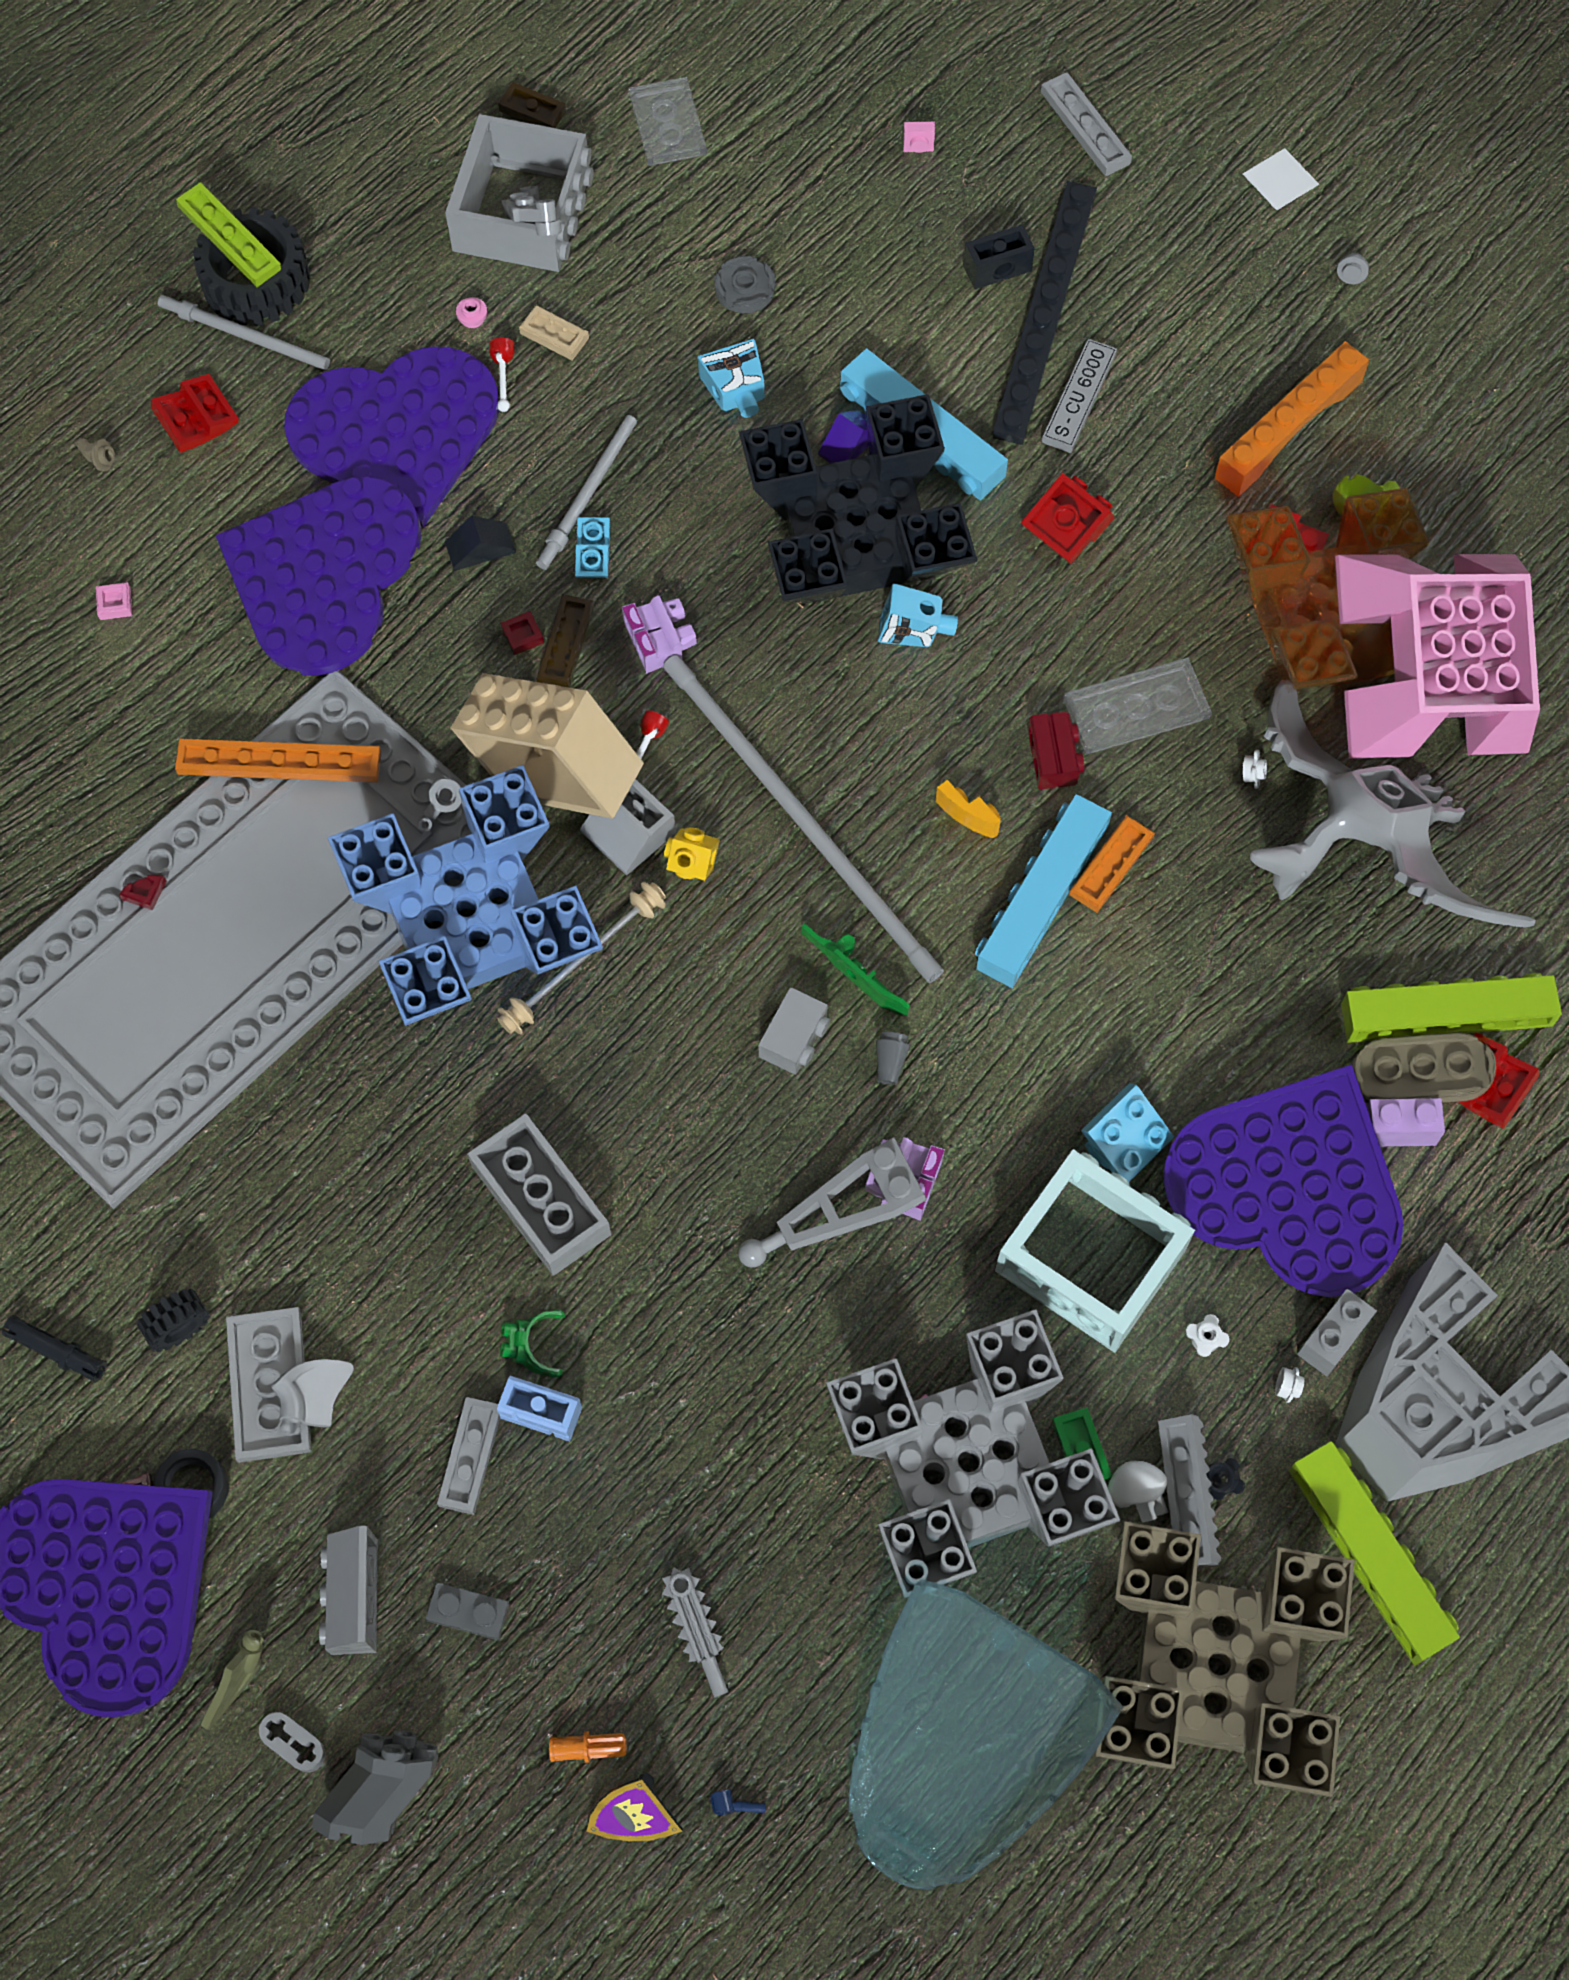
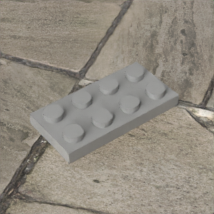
[226,1307,312,1463]

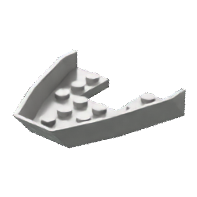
[1335,1242,1569,1502]

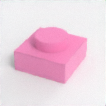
[903,122,935,153]

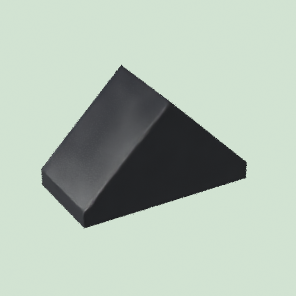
[445,515,516,571]

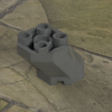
[312,1730,439,1845]

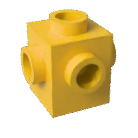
[664,827,720,881]

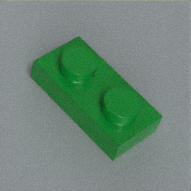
[1052,1407,1112,1482]

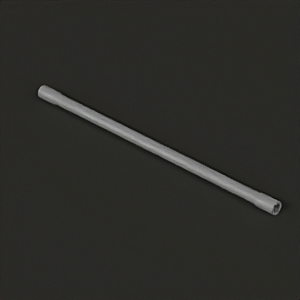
[663,655,944,983]

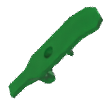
[801,923,910,1016]

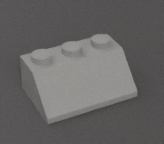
[319,1526,378,1655]

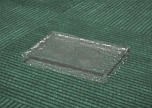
[628,77,707,166]

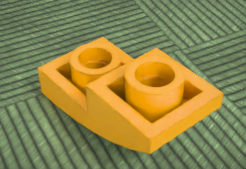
[935,780,1001,838]

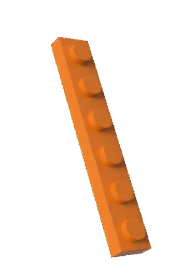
[175,739,381,783]

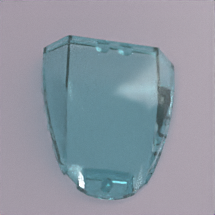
[849,1579,1124,1890]

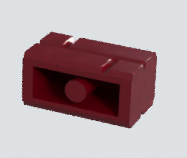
[1027,711,1084,790]

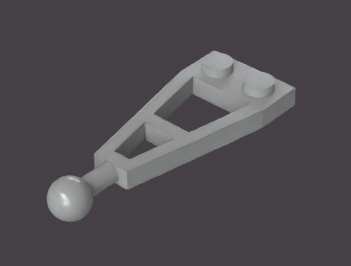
[738,1138,927,1268]

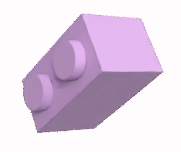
[1366,1098,1445,1147]

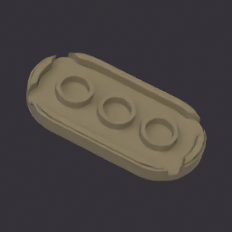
[1353,1033,1496,1103]

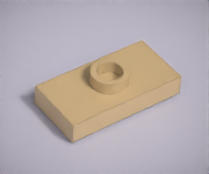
[519,305,589,361]

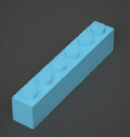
[840,348,1008,501]
[975,794,1112,989]

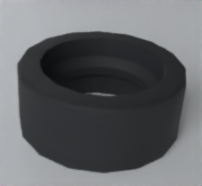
[154,1448,229,1518]

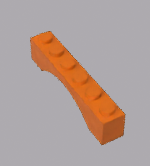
[1215,341,1370,497]

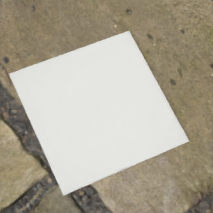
[1243,148,1319,210]

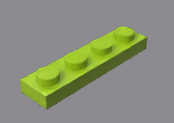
[176,182,281,287]

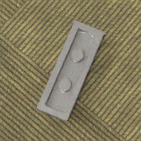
[437,1397,500,1515]

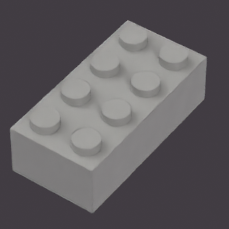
[467,1113,611,1276]

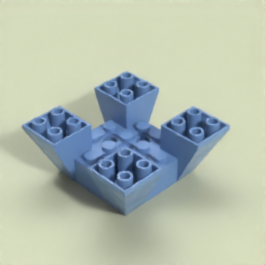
[328,765,603,1026]

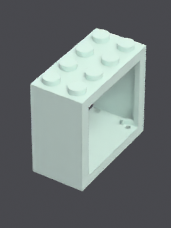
[995,1149,1195,1353]

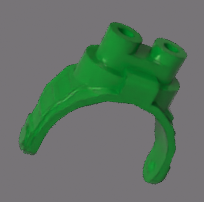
[500,1310,565,1378]

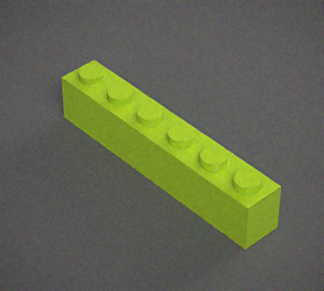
[1341,973,1562,1043]
[1288,1441,1460,1666]

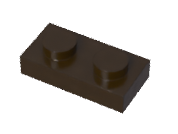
[498,82,566,128]

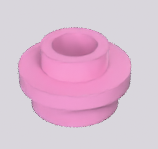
[456,297,487,328]

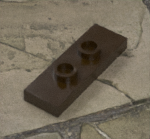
[536,594,594,688]

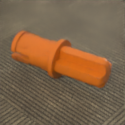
[549,1731,627,1763]

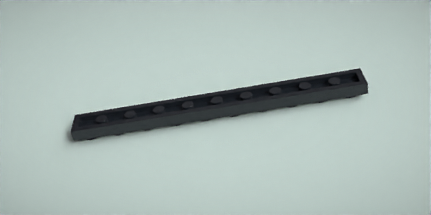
[992,181,1097,445]

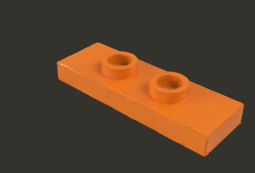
[1069,815,1155,913]

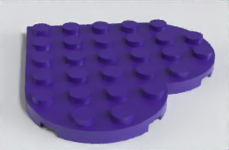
[284,347,499,528]
[215,477,421,676]
[1164,1065,1403,1297]
[0,1479,213,1717]

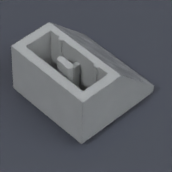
[580,779,676,876]

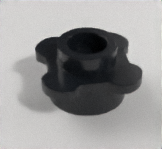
[1206,1458,1245,1500]

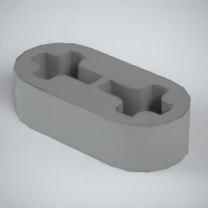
[259,1712,326,1772]

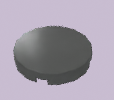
[714,256,775,313]

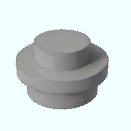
[1337,253,1369,284]

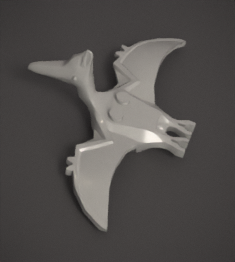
[1250,674,1536,928]

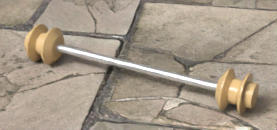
[497,882,666,1035]

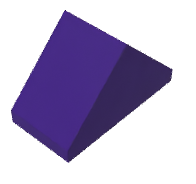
[818,410,869,463]

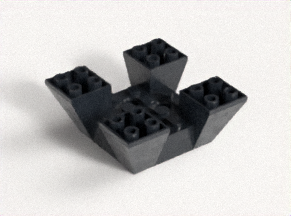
[739,394,977,603]

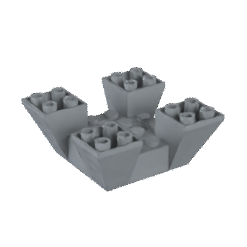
[826,1310,1120,1599]

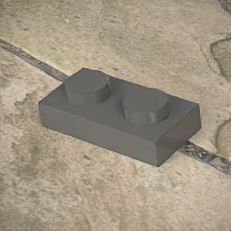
[426,1583,510,1641]

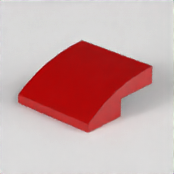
[151,374,239,453]
[1458,1032,1539,1129]

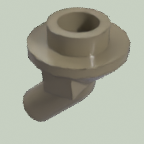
[77,438,115,471]

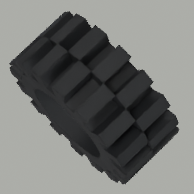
[137,1289,210,1352]

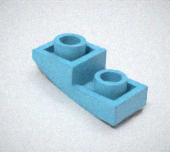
[575,517,610,578]

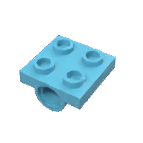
[1081,1083,1174,1182]

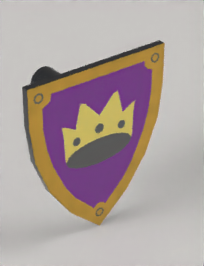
[586,1773,683,1841]

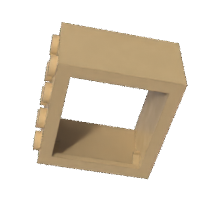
[451,673,644,819]

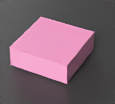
[96,582,132,620]

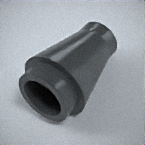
[876,1032,910,1085]

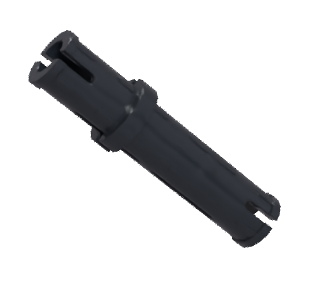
[2,1315,107,1383]

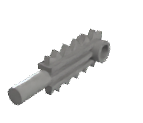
[662,1567,728,1698]

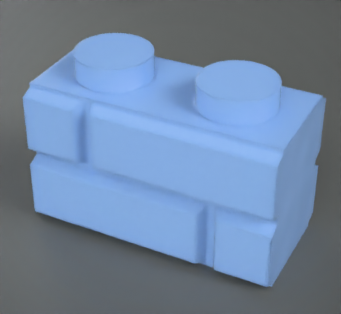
[497,1376,582,1442]

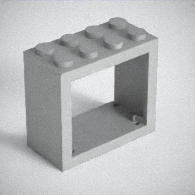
[445,114,594,272]

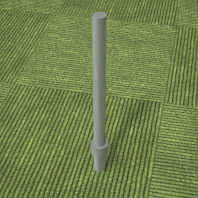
[158,295,330,370]
[536,415,637,570]

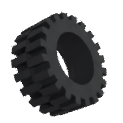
[193,207,310,326]

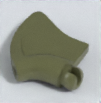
[201,1630,264,1730]

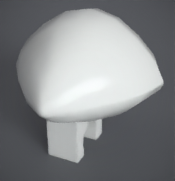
[1108,1461,1168,1522]

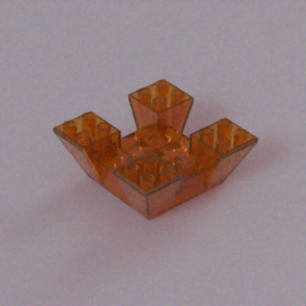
[1226,488,1430,693]

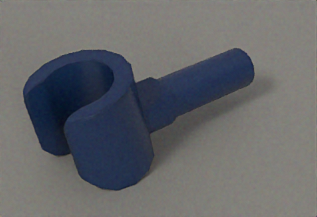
[710,1790,766,1816]

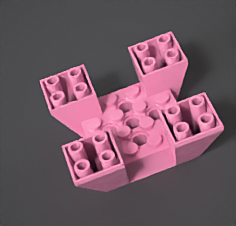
[1335,554,1540,759]

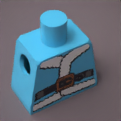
[698,339,764,418]
[877,584,958,647]

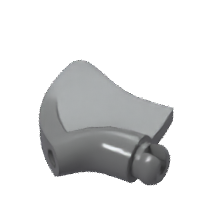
[271,1359,354,1435]

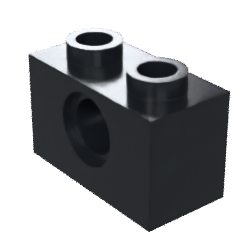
[963,224,1035,289]

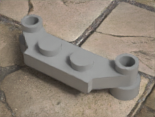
[502,186,562,236]

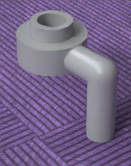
[418,778,462,831]

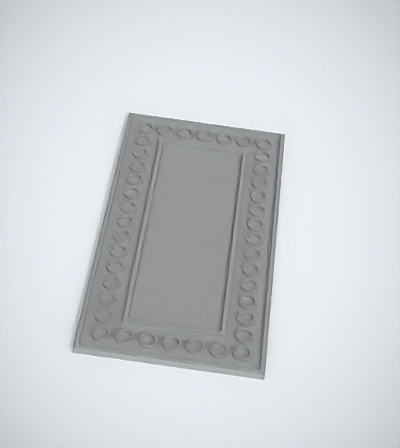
[0,671,470,1210]

